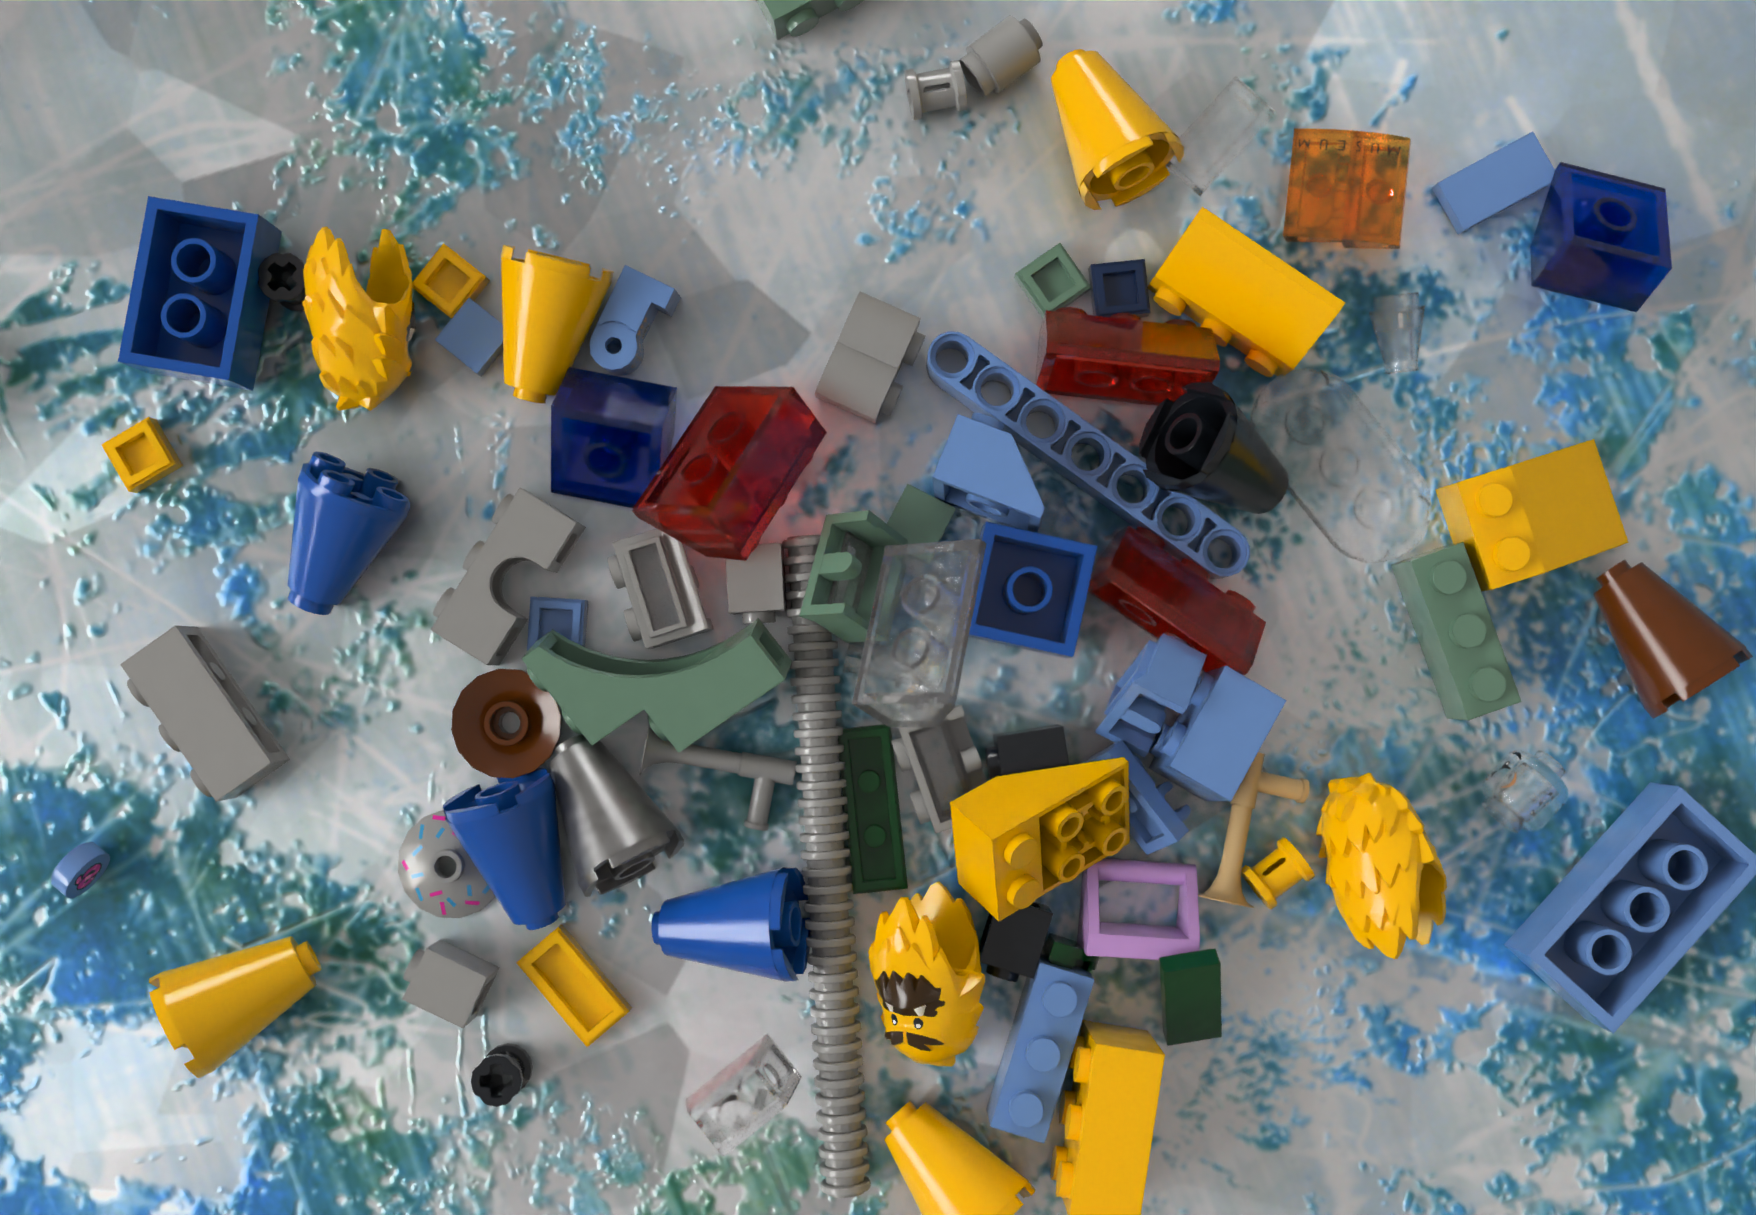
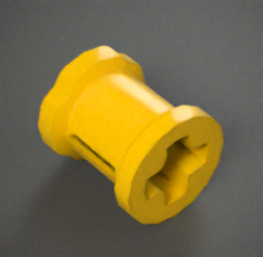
[1241,837,1315,910]

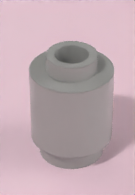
[959,16,1043,97]

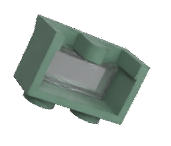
[799,510,908,643]

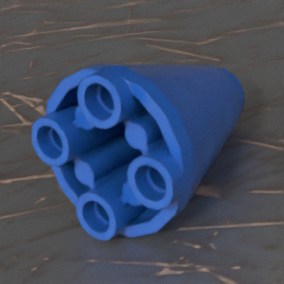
[287,451,410,615]

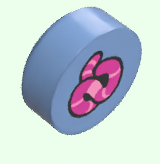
[51,842,110,898]

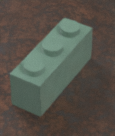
[1391,542,1522,721]

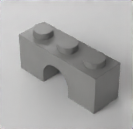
[430,488,586,665]

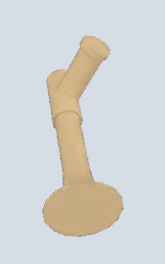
[1198,752,1310,908]

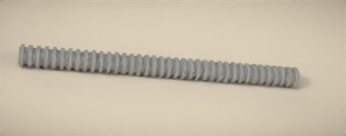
[782,535,871,1198]

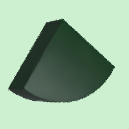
[1043,933,1100,972]

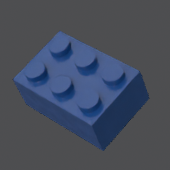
[118,196,282,391]

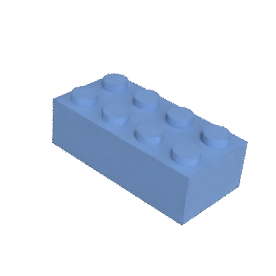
[1504,782,1756,1034]

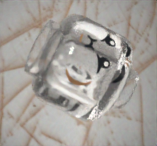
[1481,750,1569,833]

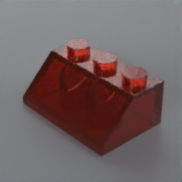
[1035,307,1220,406]
[631,386,827,561]
[1088,526,1266,675]

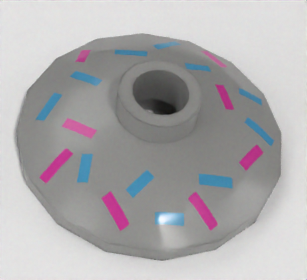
[398,810,495,918]

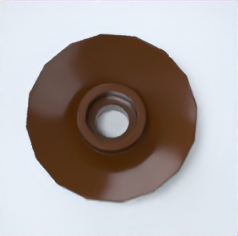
[451,669,562,778]

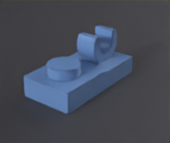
[1084,740,1191,855]

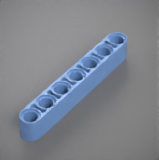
[926,331,1250,579]

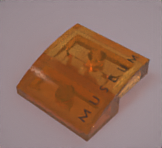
[1283,129,1411,249]

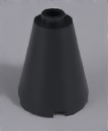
[1139,382,1289,514]

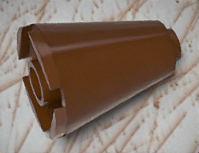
[1593,560,1753,719]

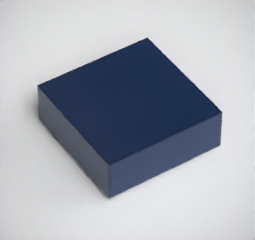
[1088,259,1151,322]

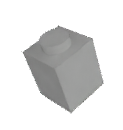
[725,543,788,624]
[402,939,500,1028]

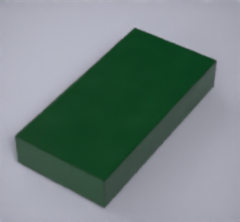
[1159,948,1222,1046]

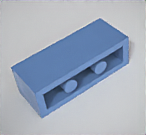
[986,954,1095,1144]

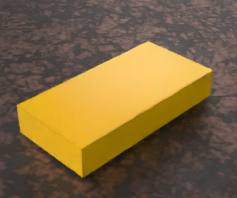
[516,924,632,1047]

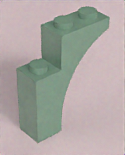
[522,618,792,752]

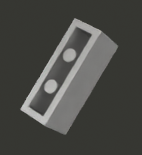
[120,625,290,802]

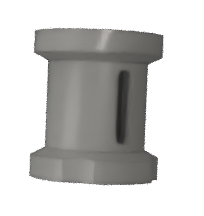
[904,60,967,120]

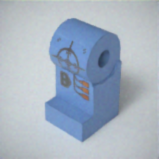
[589,265,681,376]

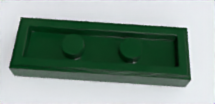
[838,723,908,894]

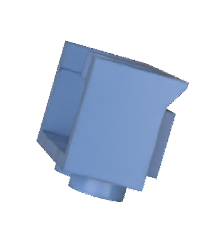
[1095,633,1207,757]

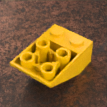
[950,757,1130,922]

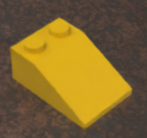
[1435,439,1629,591]

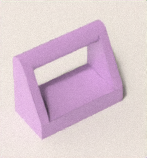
[1077,858,1200,960]

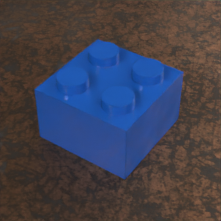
[958,521,1098,658]

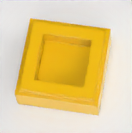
[412,243,490,319]
[101,417,183,493]

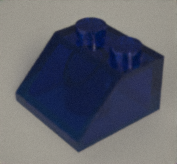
[1530,162,1672,312]
[551,367,677,513]

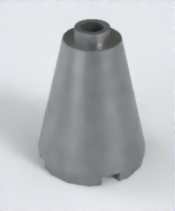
[549,735,684,897]

